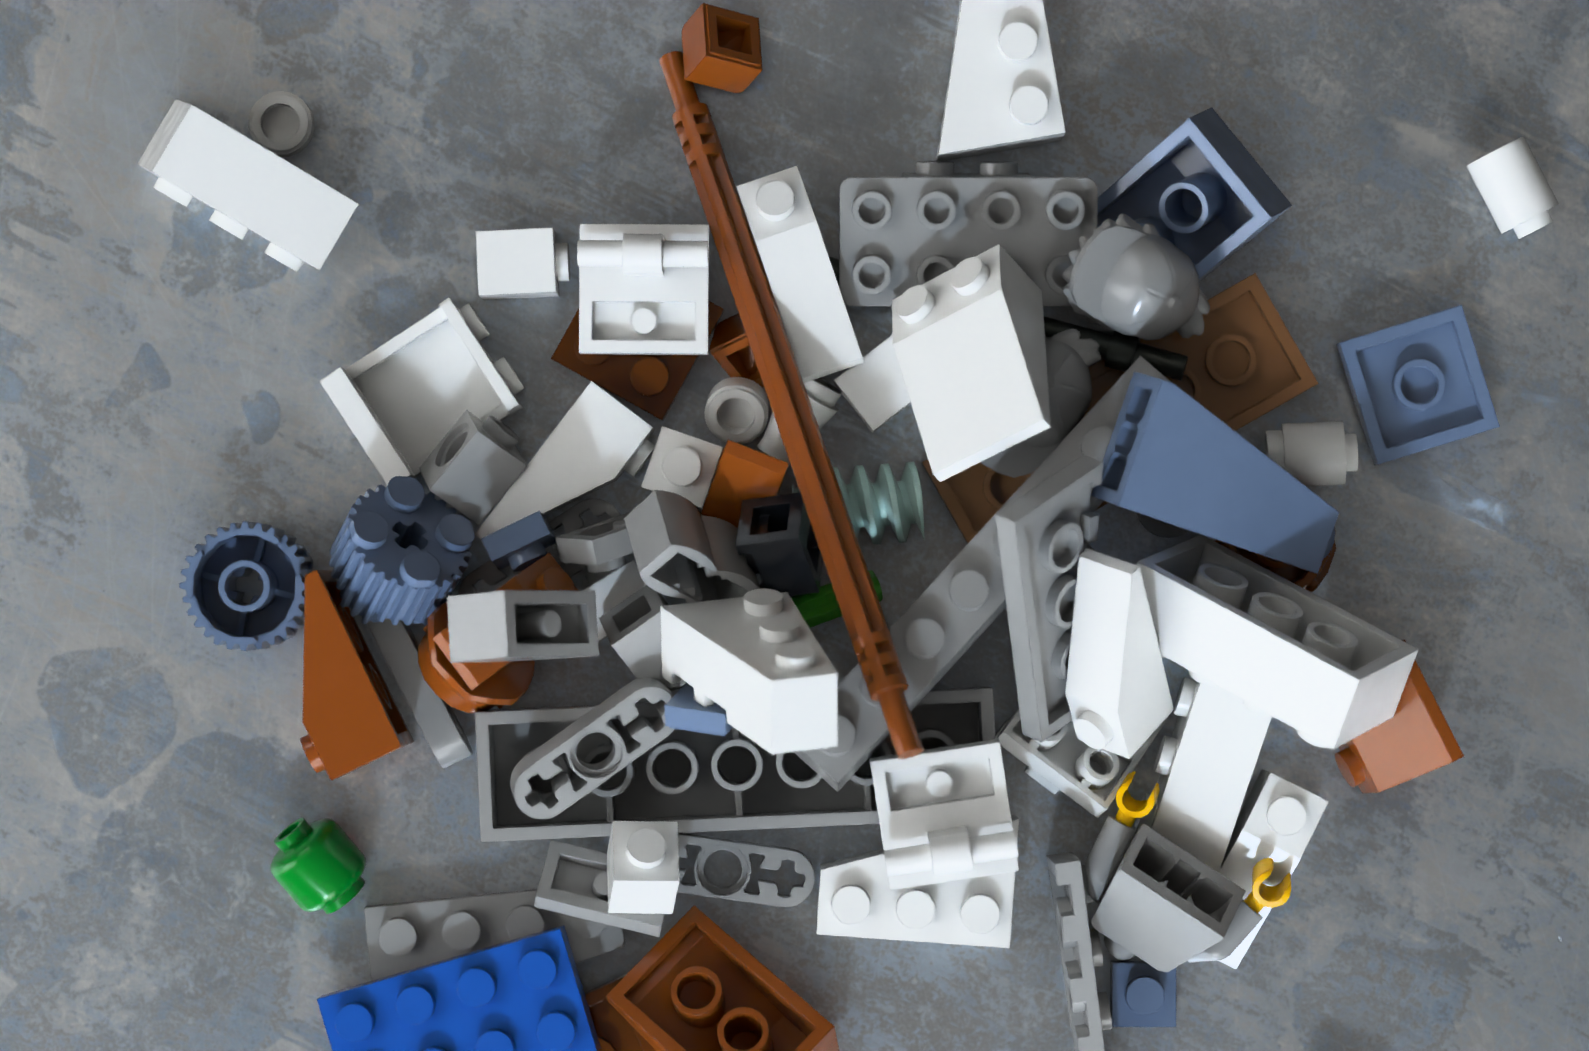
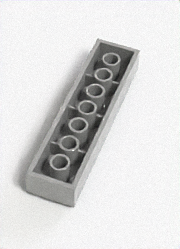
[475,687,995,842]

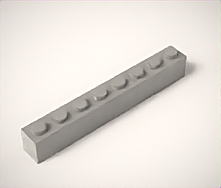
[794,356,1170,792]

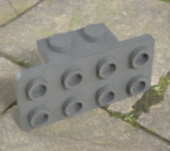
[839,161,1098,306]

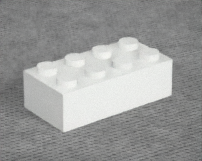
[1136,534,1419,749]

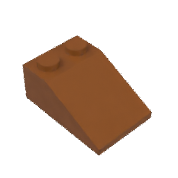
[300,570,414,781]
[606,905,840,1051]

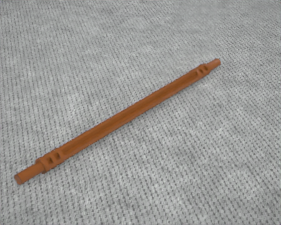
[659,51,924,759]

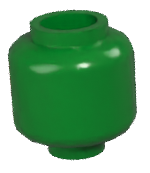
[270,817,366,914]

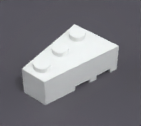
[936,0,1066,161]

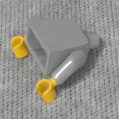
[1085,771,1291,972]

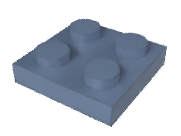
[1336,305,1500,465]

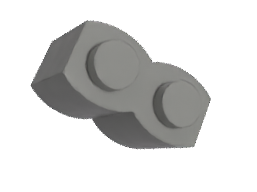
[624,490,760,603]

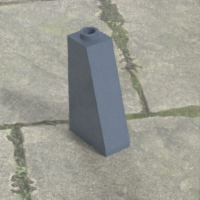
[1091,371,1339,574]

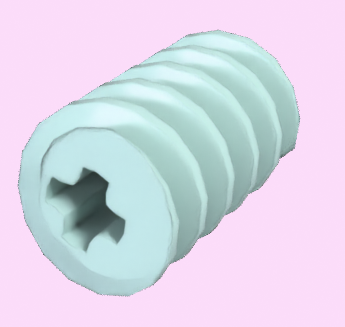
[792,462,924,544]

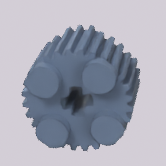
[329,476,475,625]
[179,521,315,651]

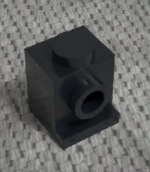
[735,493,823,596]

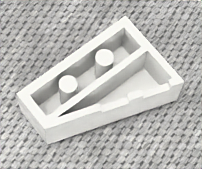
[137,99,358,272]
[660,588,837,754]
[1135,676,1271,873]
[816,815,1019,948]

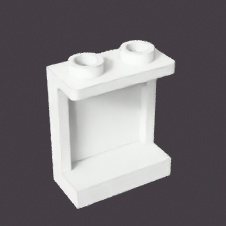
[320,297,525,485]

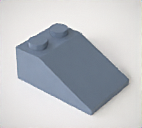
[1097,107,1292,282]

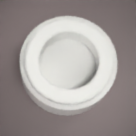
[248,91,315,157]
[704,377,770,444]

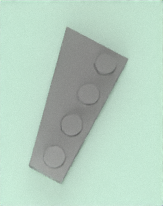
[995,455,1103,742]
[1046,852,1112,1051]
[364,889,625,981]

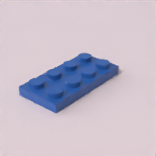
[317,925,601,1051]

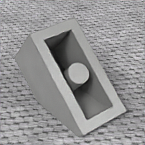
[447,590,599,663]

